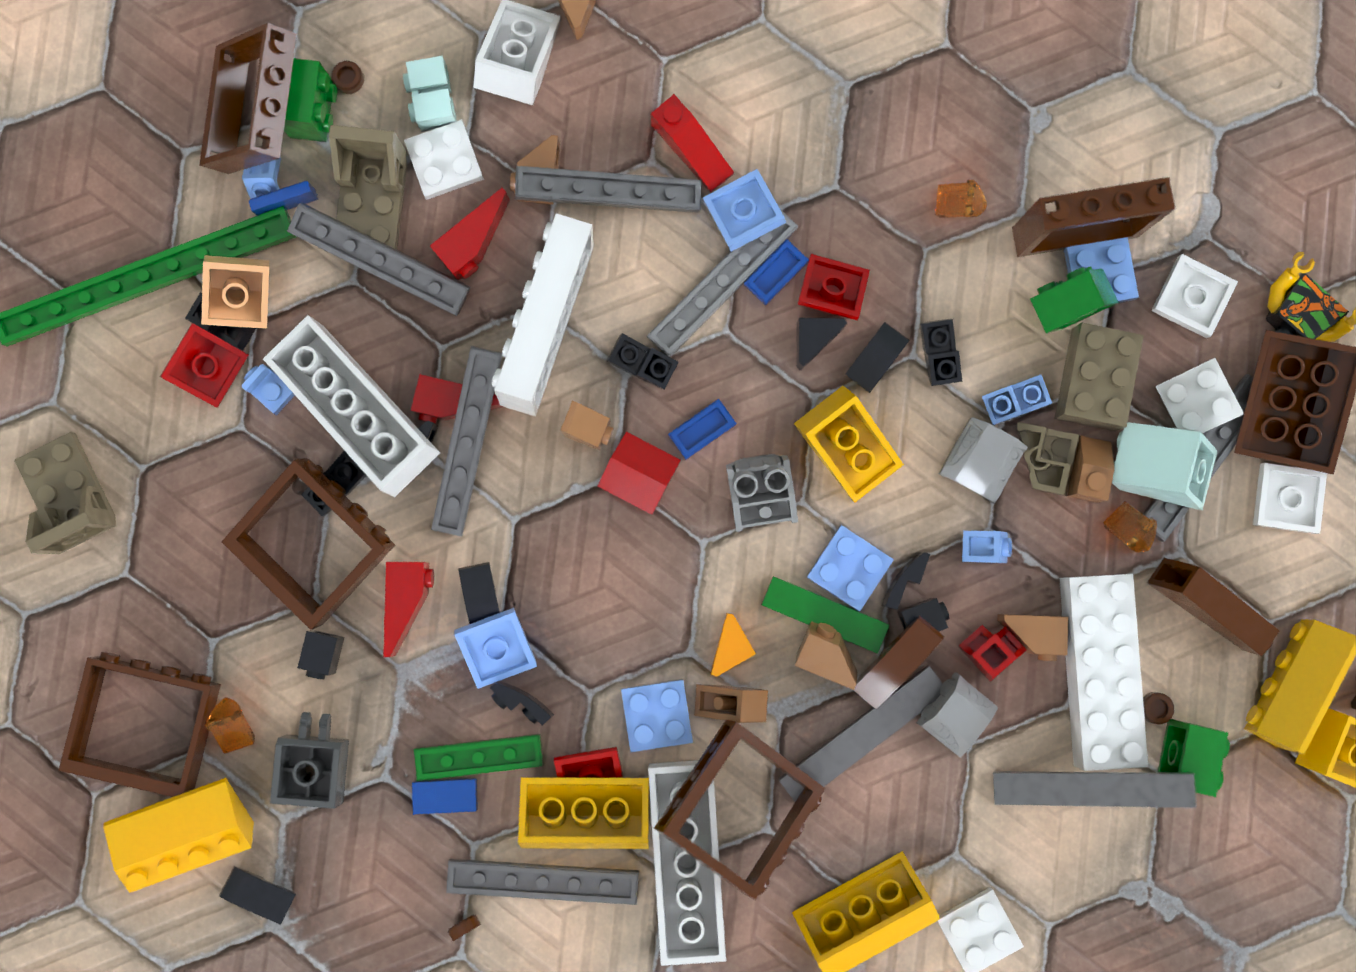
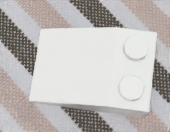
[473,0,561,105]

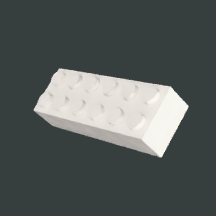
[492,213,594,417]
[263,315,440,497]
[1059,574,1148,771]
[648,760,726,966]

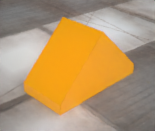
[710,613,756,676]

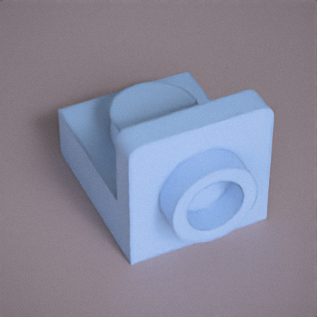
[242,157,281,199]
[241,364,295,415]
[962,530,1012,563]

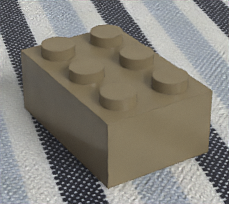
[1054,322,1144,431]

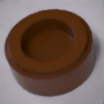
[331,61,364,94]
[1143,692,1174,725]
[448,914,481,941]

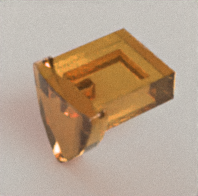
[935,179,987,218]
[1103,501,1157,552]
[205,697,255,754]

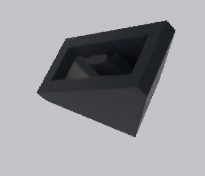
[796,318,847,371]

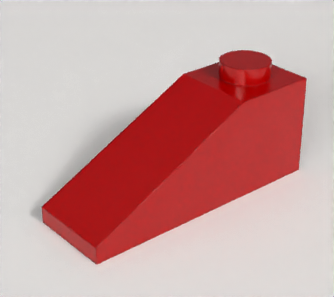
[651,94,734,193]
[430,187,510,280]
[410,374,503,424]
[383,562,434,657]

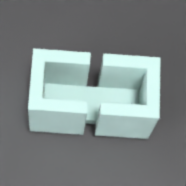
[403,56,457,132]

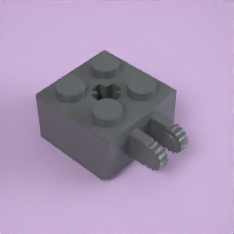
[270,712,349,809]

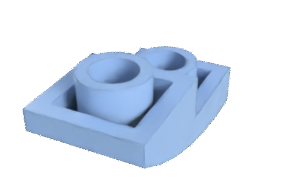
[982,375,1052,425]

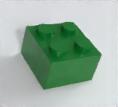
[284,58,337,142]
[1030,266,1119,333]
[1157,719,1230,797]

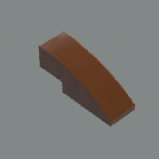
[854,616,944,709]

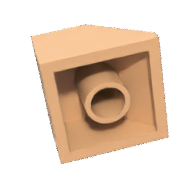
[201,255,269,329]

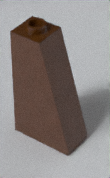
[1147,557,1280,657]

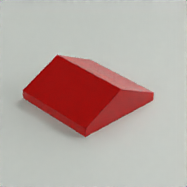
[798,254,870,321]
[160,323,249,408]
[598,432,681,515]
[554,747,624,778]

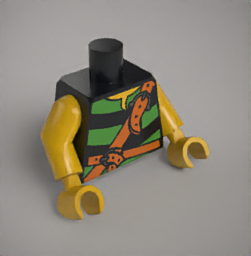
[1266,252,1356,342]

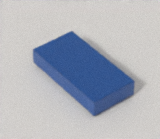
[248,181,318,216]
[744,239,809,306]
[668,399,737,460]
[412,778,478,815]

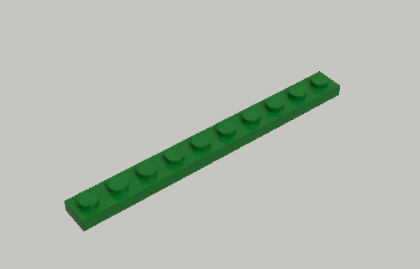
[0,206,297,347]

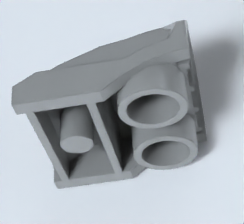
[939,417,1028,504]
[726,454,798,532]
[916,672,998,758]

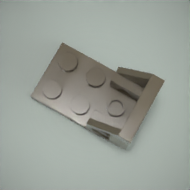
[329,125,407,250]
[14,432,116,554]

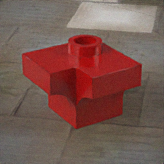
[958,625,1027,682]

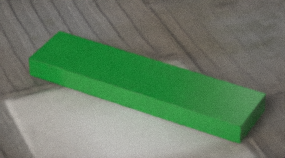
[761,576,889,654]
[414,734,544,781]

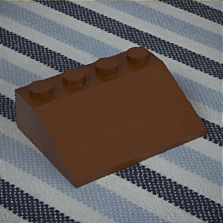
[1234,330,1356,475]

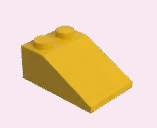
[794,386,904,503]
[1295,708,1356,788]

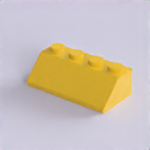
[1244,619,1356,754]
[103,778,254,893]
[518,778,649,849]
[792,851,940,972]

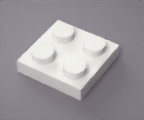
[404,119,484,200]
[1151,254,1238,338]
[1156,358,1244,433]
[1253,463,1327,534]
[937,887,1024,972]

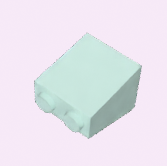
[1112,422,1217,510]

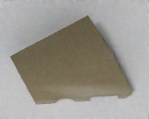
[1017,422,1080,496]

